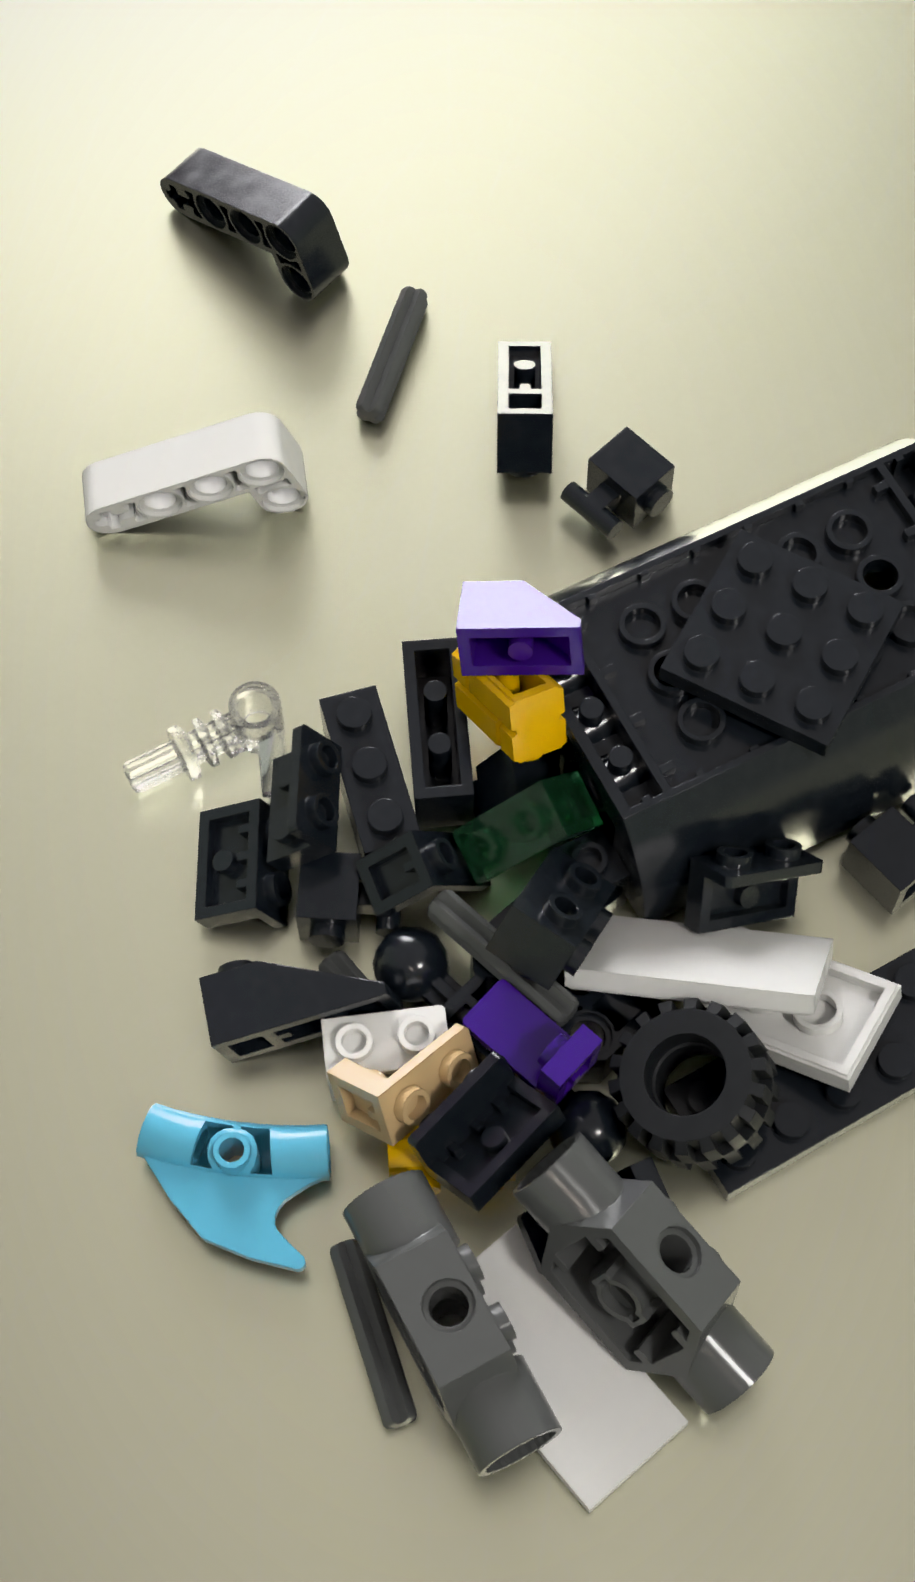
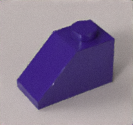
[456,580,585,676]

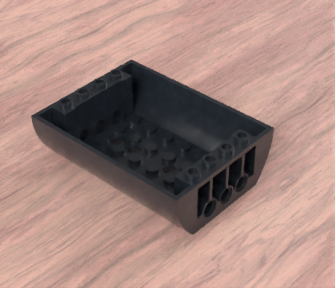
[547,438,915,920]

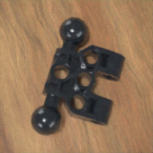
[372,897,663,1163]

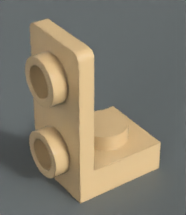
[327,1023,479,1146]

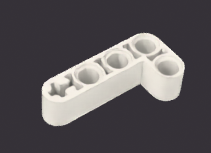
[82,412,308,534]

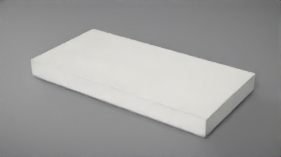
[564,915,833,1016]
[436,1224,688,1513]

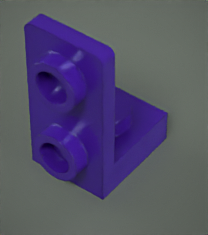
[462,979,603,1104]

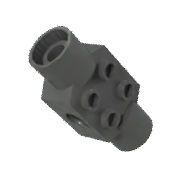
[512,1132,774,1414]
[343,1170,562,1477]

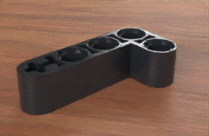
[160,147,349,301]

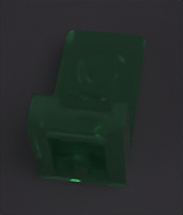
[453,770,604,884]

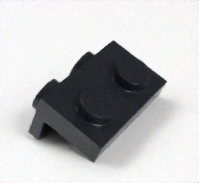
[684,838,823,934]
[408,1051,566,1212]

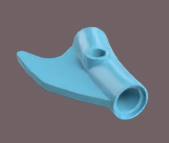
[136,1103,331,1272]

